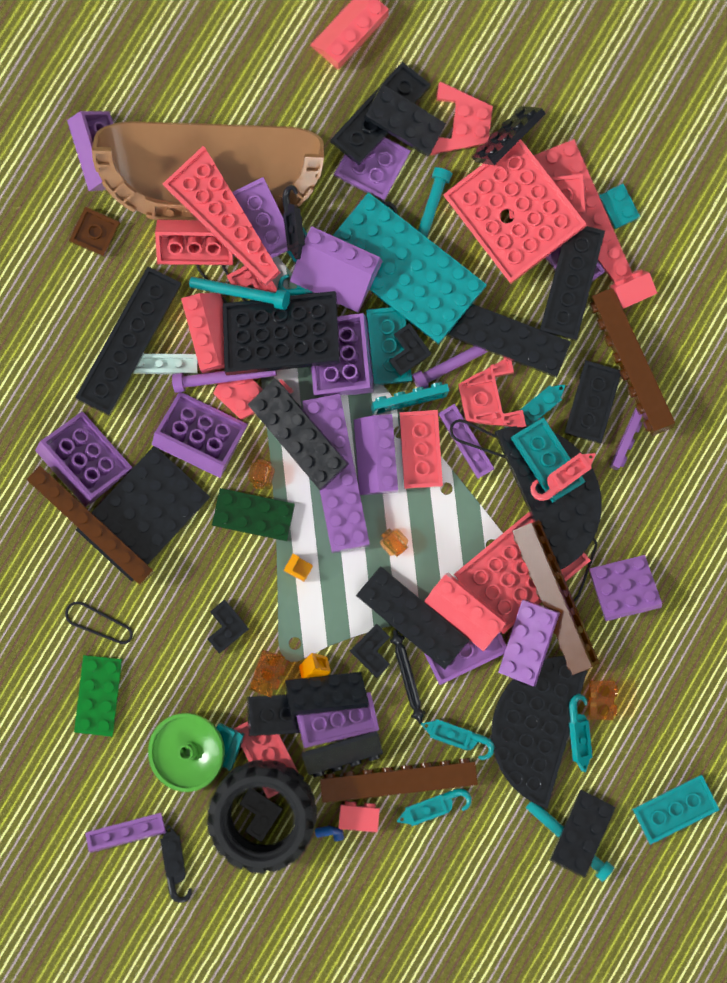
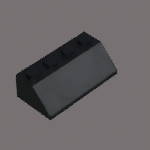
[302,731,383,778]

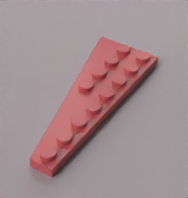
[534,139,632,284]
[163,146,280,286]

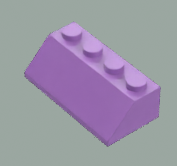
[67,111,113,191]
[354,414,398,495]

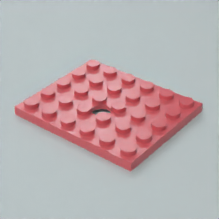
[443,139,587,284]

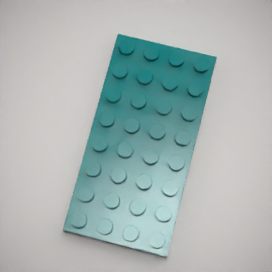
[333,192,487,345]

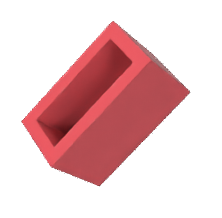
[610,269,657,309]
[339,801,380,832]

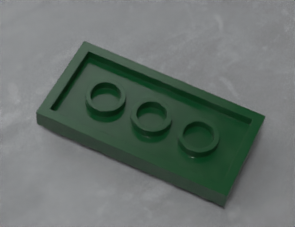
[212,488,295,542]

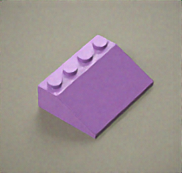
[290,226,383,313]
[311,313,374,396]
[152,392,248,478]
[35,411,132,507]

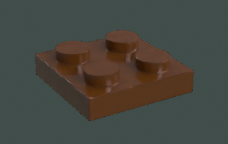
[69,207,120,257]

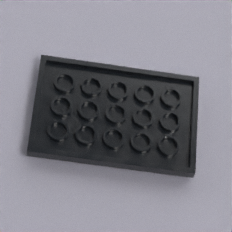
[223,291,340,376]
[76,446,211,582]

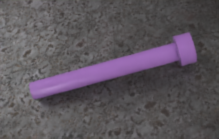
[412,346,488,389]
[172,370,277,393]

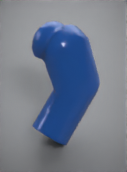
[315,826,344,841]

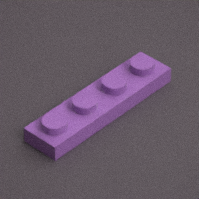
[438,404,494,479]
[610,407,643,470]
[85,813,166,853]

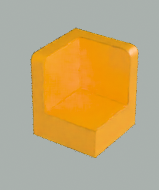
[284,554,313,582]
[299,653,331,678]

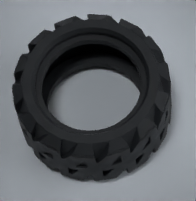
[207,760,317,874]

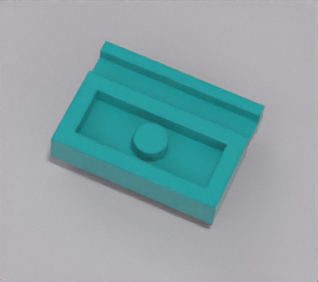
[599,184,640,230]
[216,723,245,771]

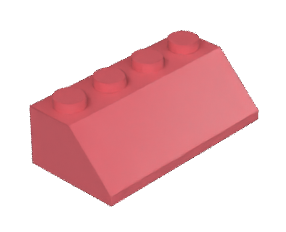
[311,0,389,70]
[155,220,233,265]
[181,293,225,374]
[424,572,508,652]

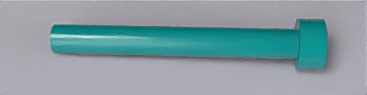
[418,167,452,238]
[189,277,290,310]
[525,801,615,882]

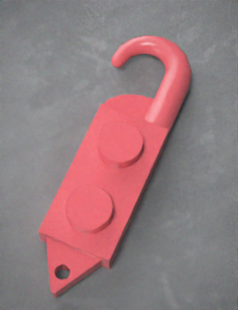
[531,452,596,501]

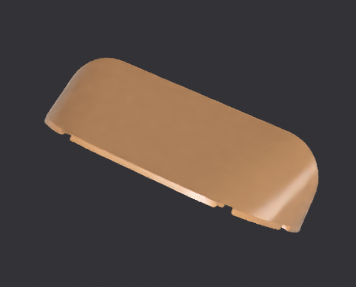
[92,122,324,220]

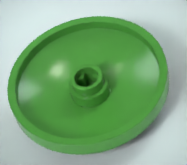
[148,713,225,792]

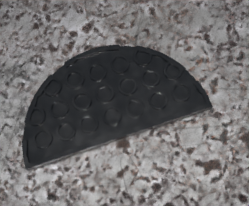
[494,426,602,570]
[491,656,588,809]

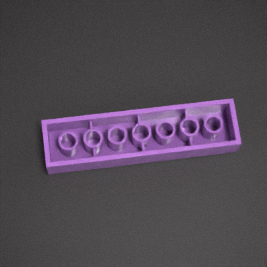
[302,394,370,553]

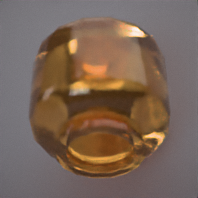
[248,460,275,489]
[380,528,408,557]

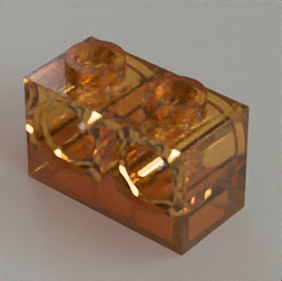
[249,650,286,697]
[588,680,618,720]

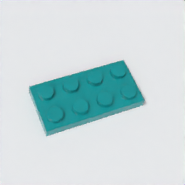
[366,307,412,386]
[371,382,449,415]
[511,417,585,503]
[632,775,719,845]

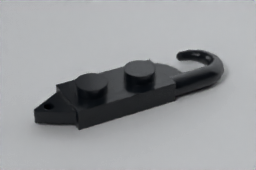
[282,185,305,260]
[160,825,192,903]

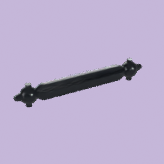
[390,630,426,724]

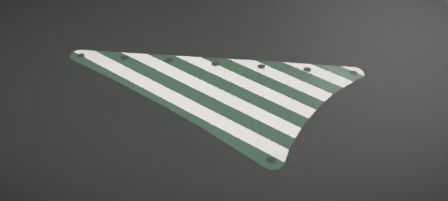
[249,256,544,662]

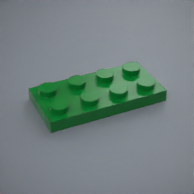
[74,655,123,737]

